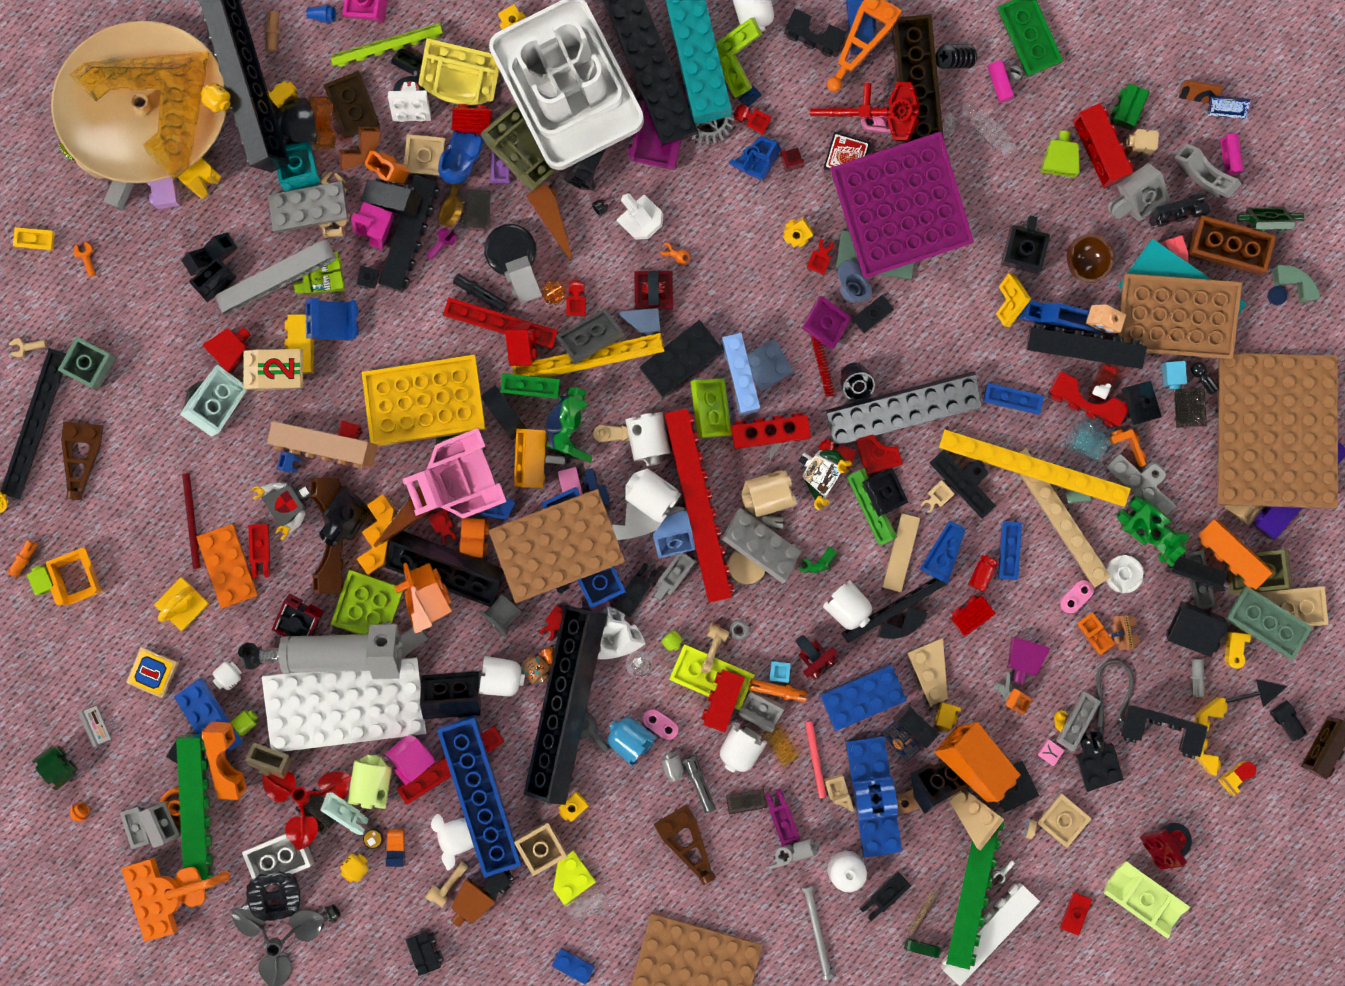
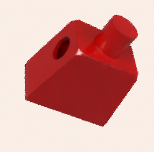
[202,327,251,373]

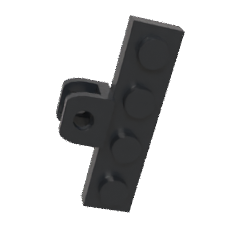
[929,450,996,519]

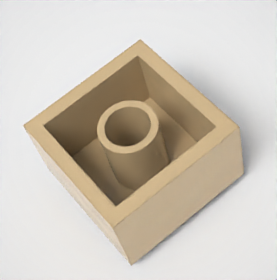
[514,820,567,876]

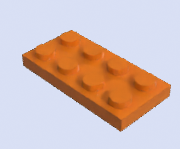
[196,524,259,609]

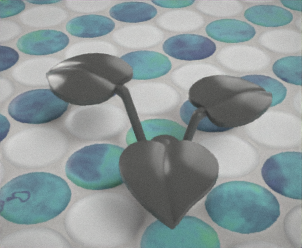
[232,905,324,986]

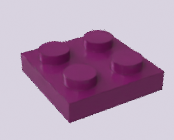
[801,295,851,349]

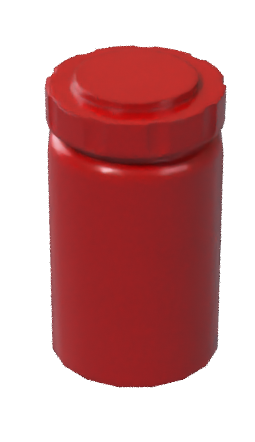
[968,555,999,593]

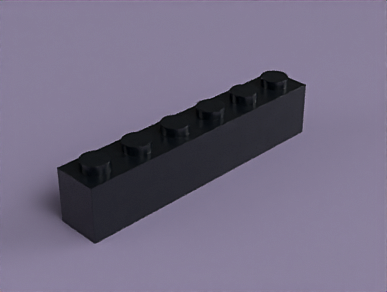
[378,175,440,293]
[1026,323,1147,369]

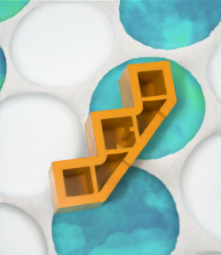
[357,494,397,575]

